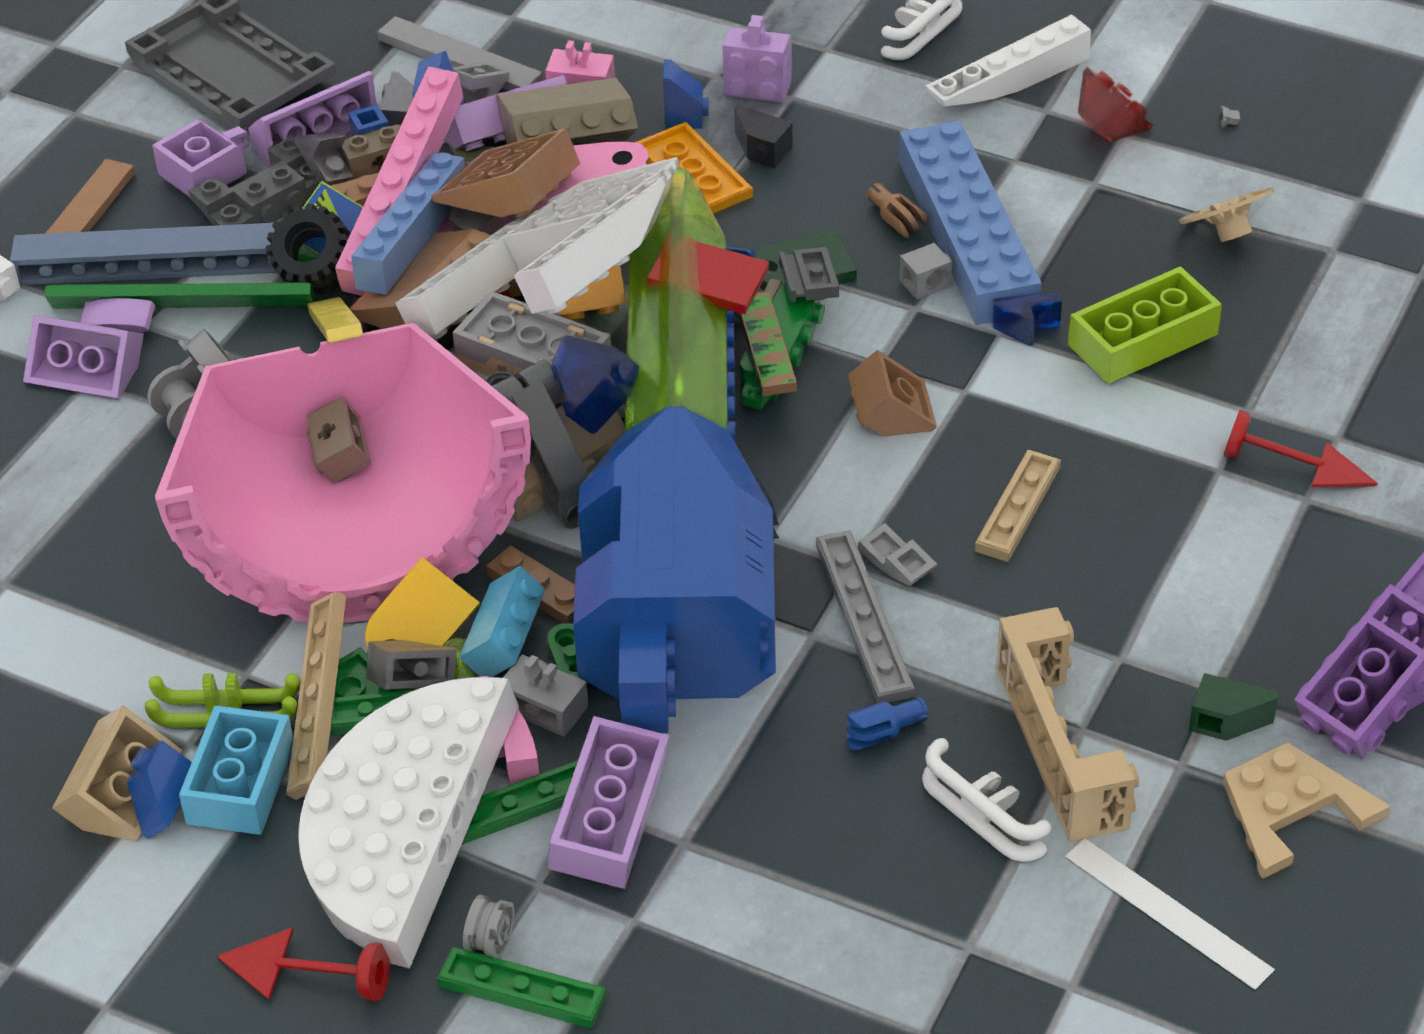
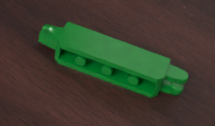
[739,284,825,410]

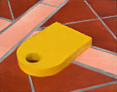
[365,557,480,651]

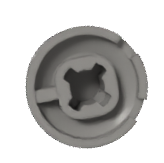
[463,894,514,958]

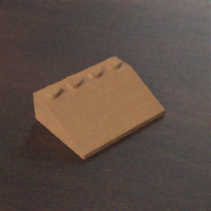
[431,128,580,218]
[350,229,491,342]

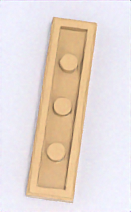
[975,450,1061,562]

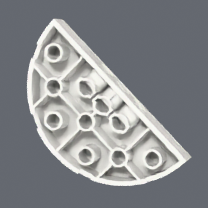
[298,677,519,968]

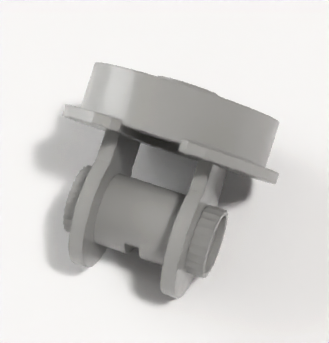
[147,329,235,439]

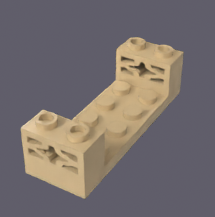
[996,607,1139,842]

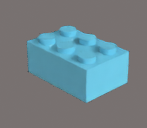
[179,705,293,835]

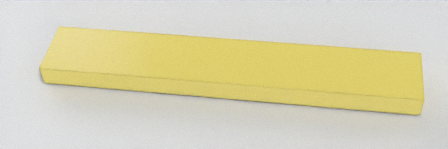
[307,297,363,343]

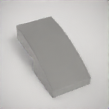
[857,523,937,586]

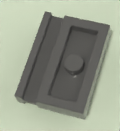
[779,247,839,302]

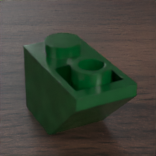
[1188,673,1279,741]

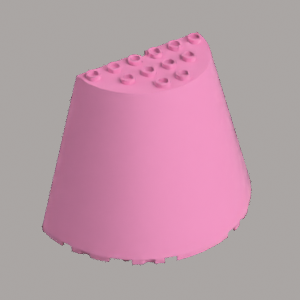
[155,323,531,623]

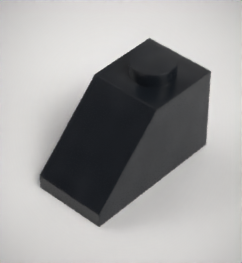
[734,104,793,168]

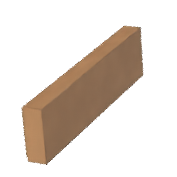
[45,159,135,234]

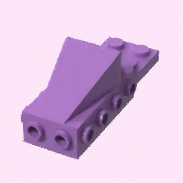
[1294,552,1424,759]

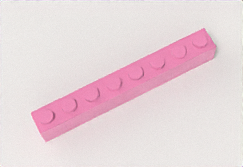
[335,66,463,296]

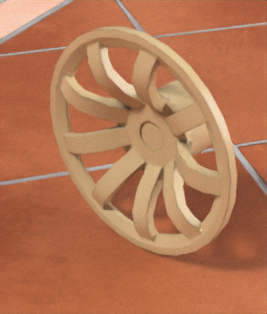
[1179,187,1274,242]

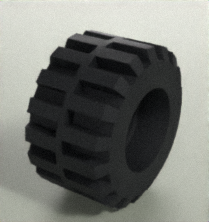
[266,204,351,295]

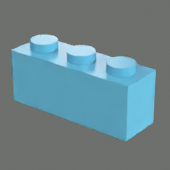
[459,566,545,677]

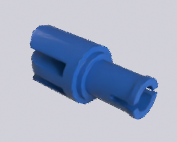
[846,697,928,750]

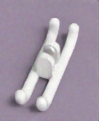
[881,0,962,60]
[922,738,1051,862]

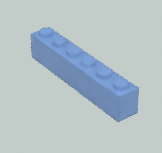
[351,152,465,295]

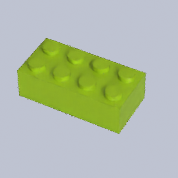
[1068,266,1222,384]

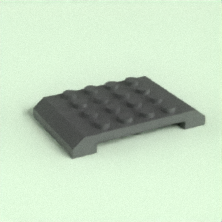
[125,0,336,130]

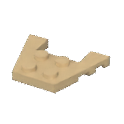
[1223,742,1390,879]

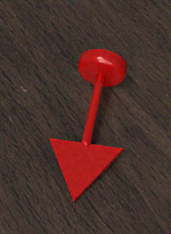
[1223,410,1378,488]
[217,928,390,1001]

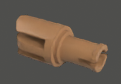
[867,183,928,239]

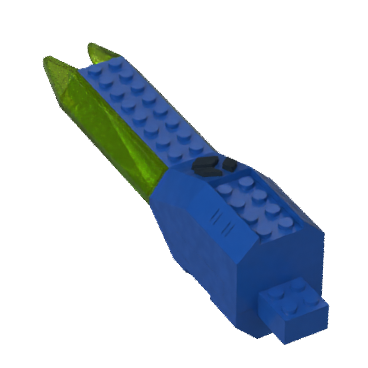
[573,168,779,733]

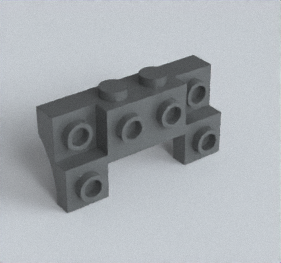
[189,135,319,226]

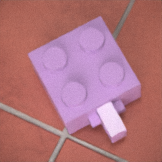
[723,15,792,103]
[152,119,249,197]

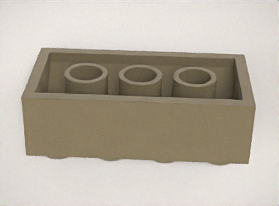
[496,77,638,146]

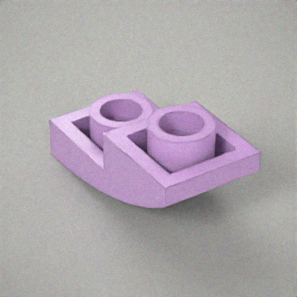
[80,298,155,333]

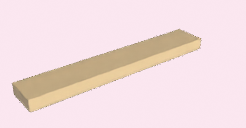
[286,591,346,800]

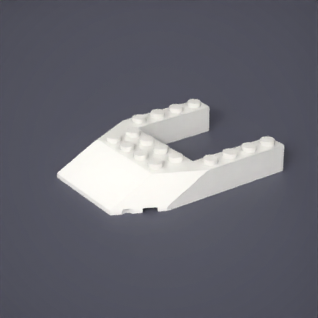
[395,157,680,340]

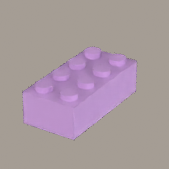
[548,716,669,889]

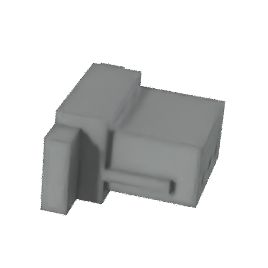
[1219,106,1240,128]

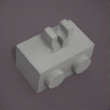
[503,654,588,737]

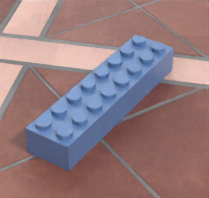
[898,121,1042,325]

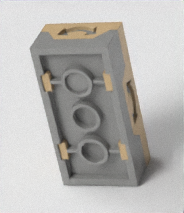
[453,291,613,409]

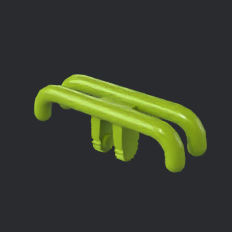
[144,673,300,728]

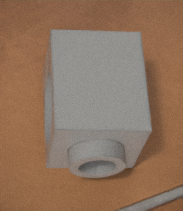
[899,243,953,300]

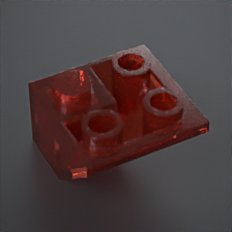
[1078,67,1153,142]

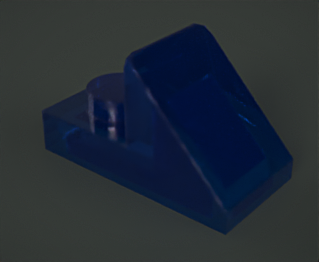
[992,292,1062,346]

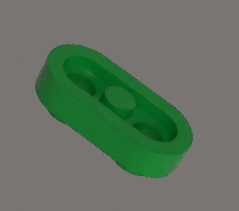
[547,623,590,685]

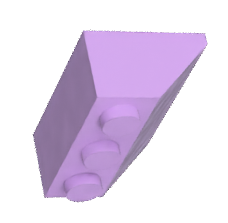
[23,315,144,399]

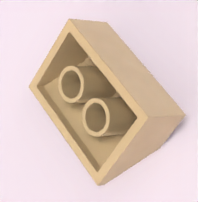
[52,705,182,841]

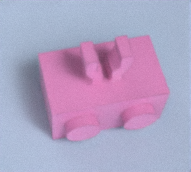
[545,40,615,84]

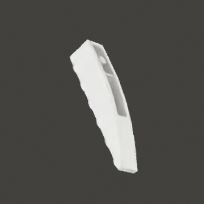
[925,15,1091,106]

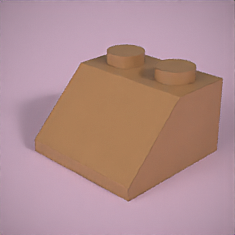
[848,350,937,437]

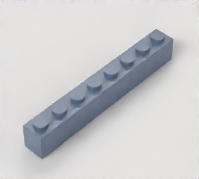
[10,223,277,285]

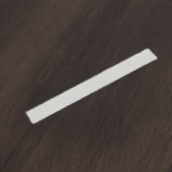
[1064,838,1275,990]

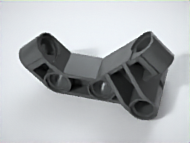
[485,359,588,529]

